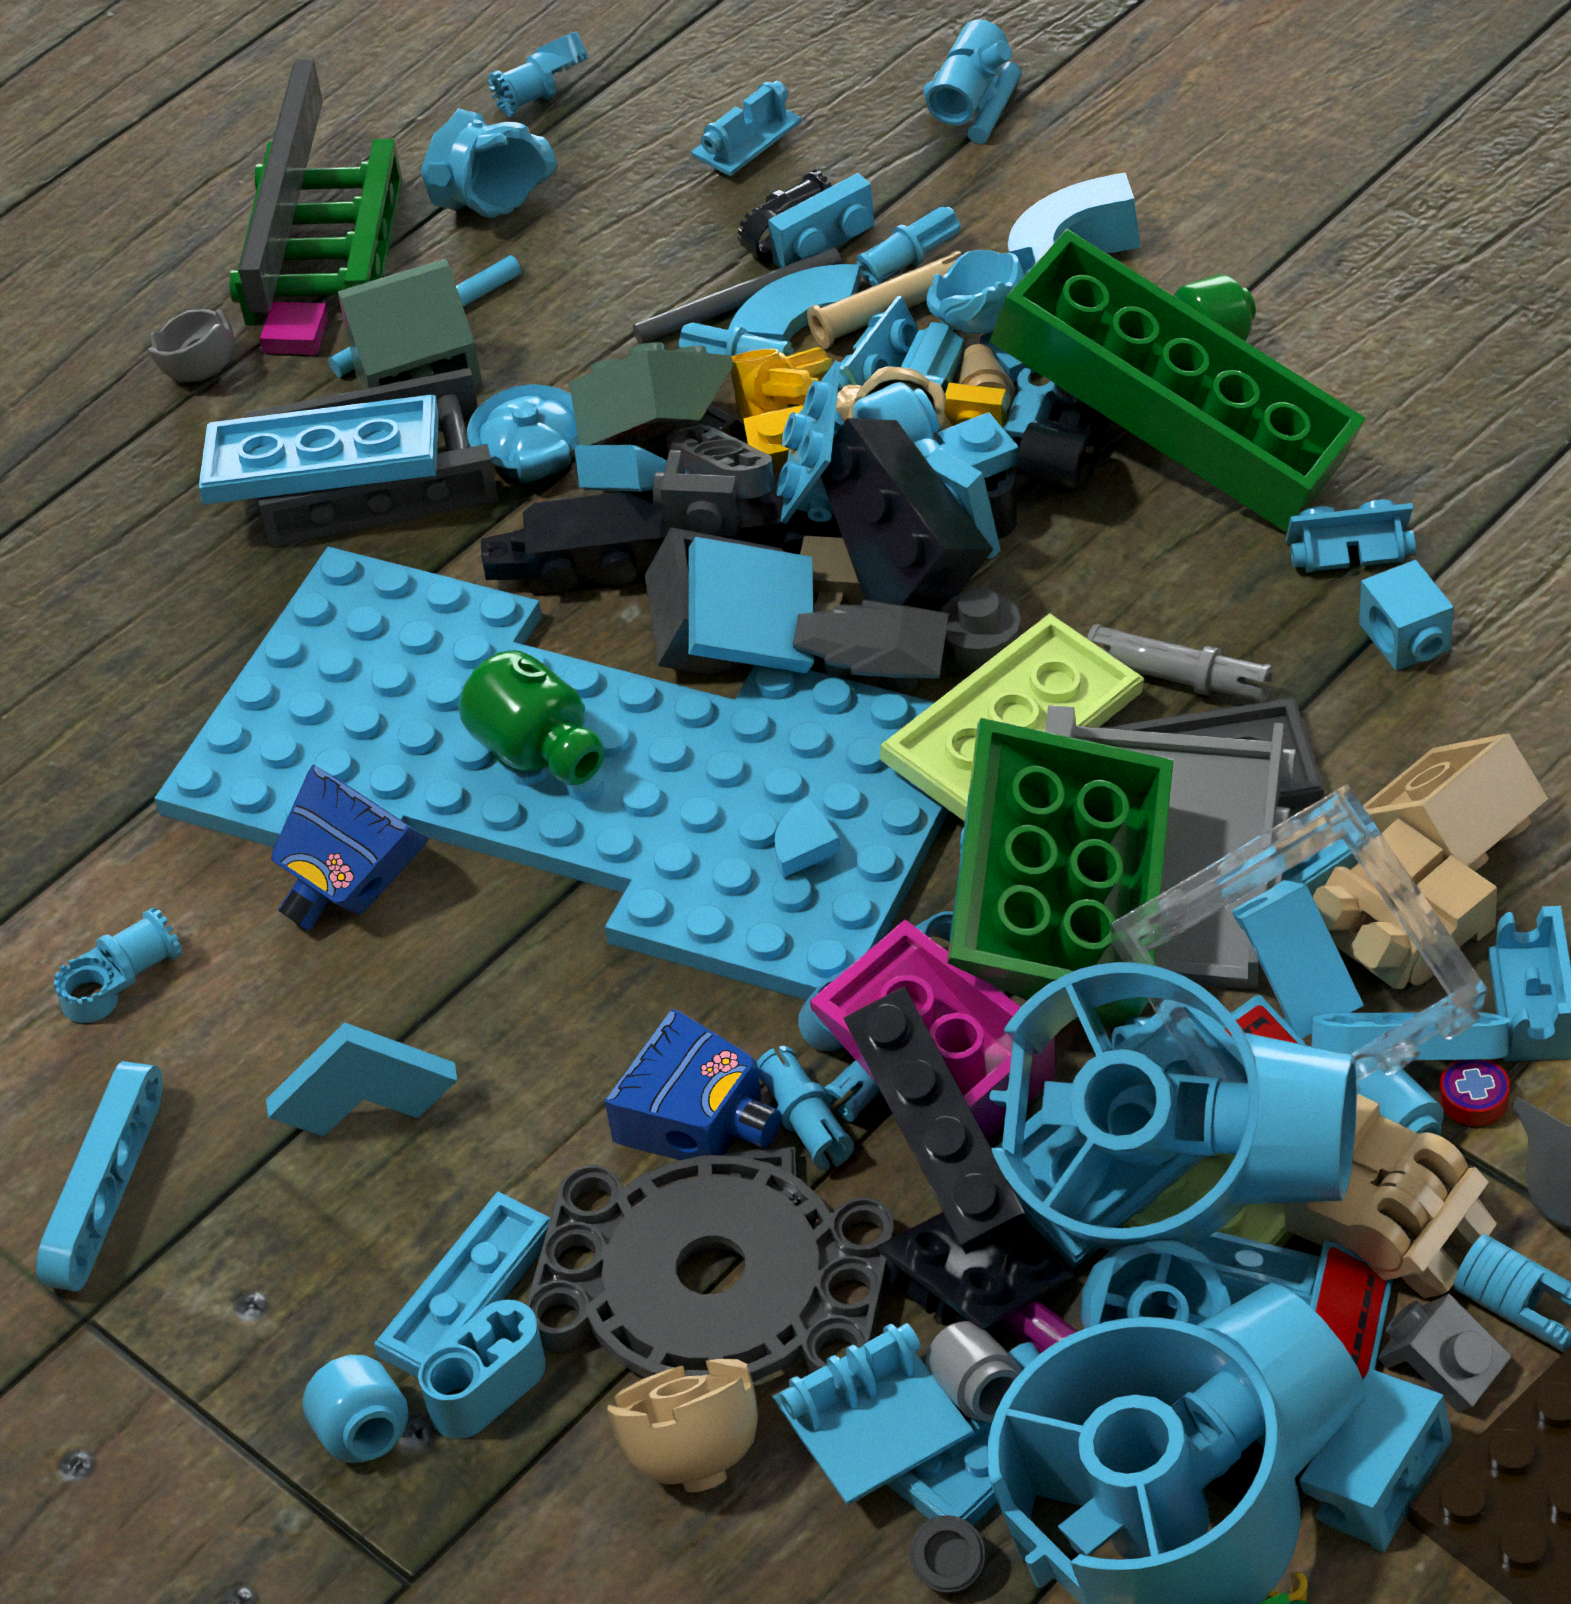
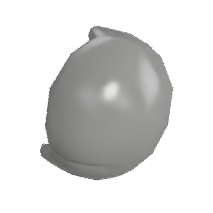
[147,309,234,383]

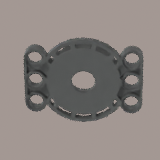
[526,1155,895,1382]

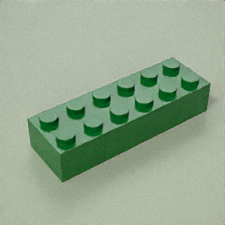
[990,229,1366,533]

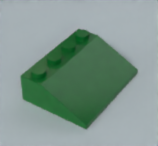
[947,718,1174,1028]

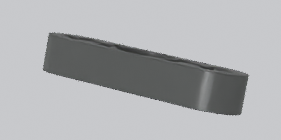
[666,426,775,499]

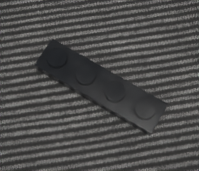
[843,986,1029,1255]

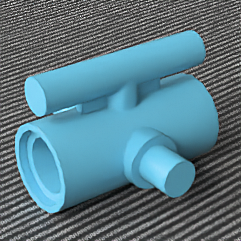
[923,20,1022,144]

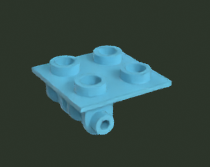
[776,360,844,523]
[773,1323,974,1506]

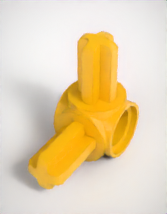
[730,347,833,418]

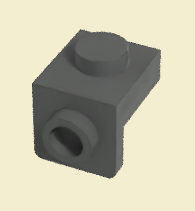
[653,450,741,537]
[1377,1294,1511,1413]

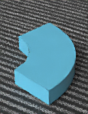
[728,264,861,342]

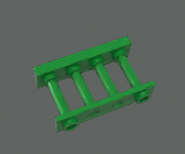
[229,138,403,325]

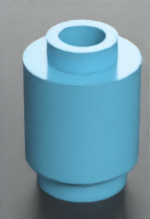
[1357,1060,1444,1136]

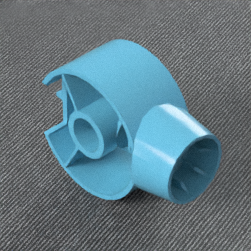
[990,962,1357,1250]
[987,1282,1366,1604]

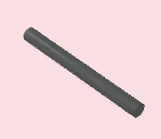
[633,248,842,344]

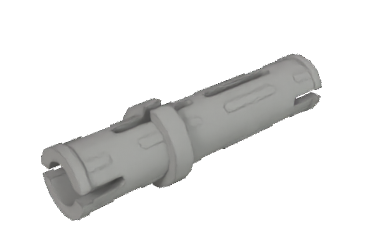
[1087,624,1274,703]

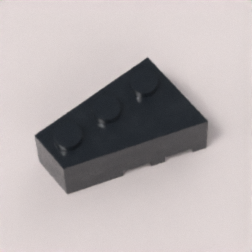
[820,418,994,612]

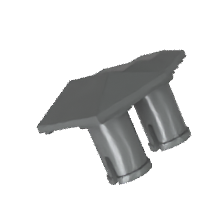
[793,600,949,695]

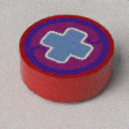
[1439,1059,1510,1126]

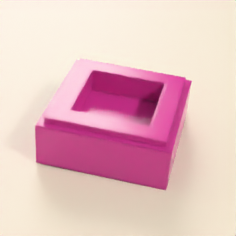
[260,301,329,355]

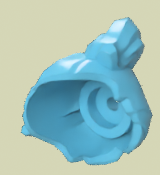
[926,250,1023,334]

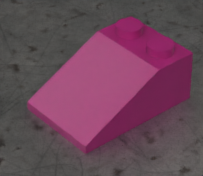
[810,919,1055,1140]

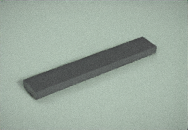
[238,59,323,312]

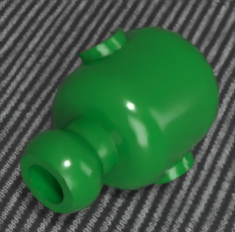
[459,650,605,785]

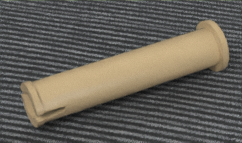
[807,251,961,349]

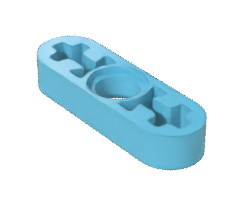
[1311,1012,1509,1061]

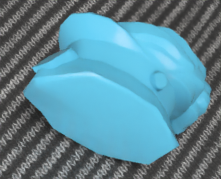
[421,108,558,218]

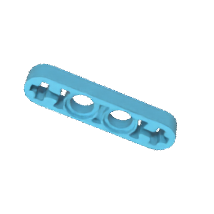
[36,1061,163,1291]

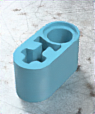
[418,1300,546,1439]

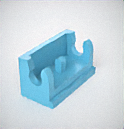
[1232,880,1364,1039]
[1488,906,1571,1062]
[1300,1369,1453,1552]

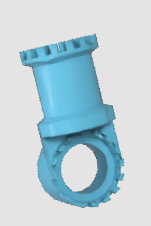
[488,31,589,117]
[54,907,183,1023]

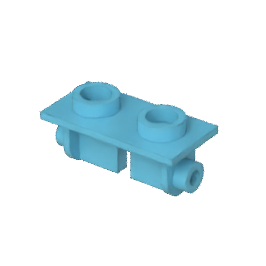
[691,81,802,176]
[838,296,919,392]
[1285,499,1416,573]

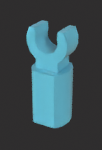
[1003,368,1056,448]

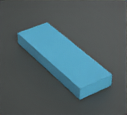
[374,1191,551,1379]

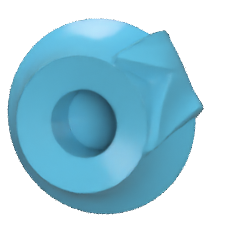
[467,384,579,484]

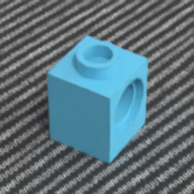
[1359,560,1454,671]

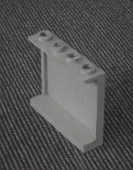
[1045,705,1296,990]

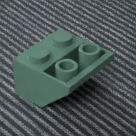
[338,259,483,389]
[569,342,733,446]

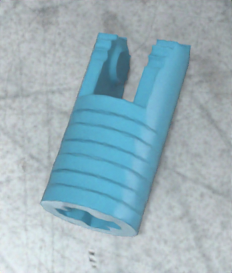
[1454,1234,1571,1352]

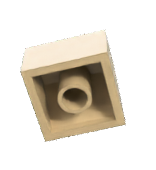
[1354,733,1549,871]

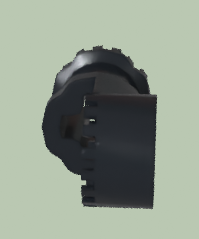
[737,169,832,263]

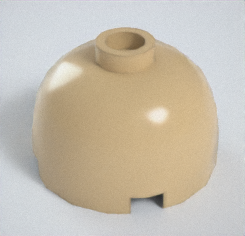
[607,1359,758,1492]

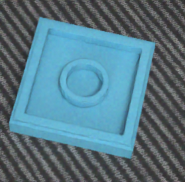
[689,537,814,673]

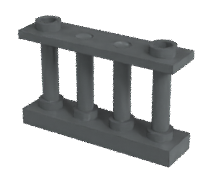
[244,368,499,548]

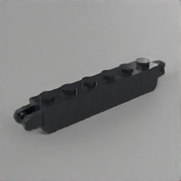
[481,473,843,596]

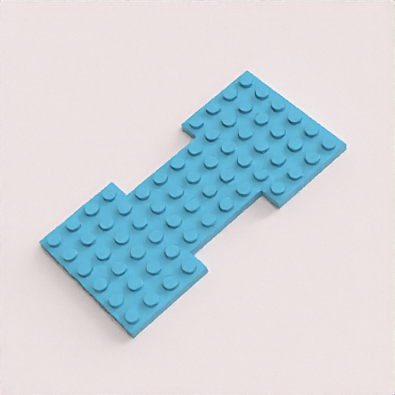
[154,546,950,1000]

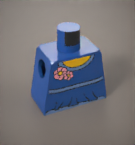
[271,764,429,930]
[605,1009,781,1160]

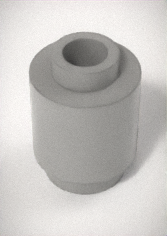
[925,1321,1022,1422]

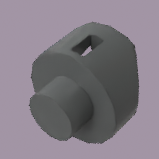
[940,587,1022,679]

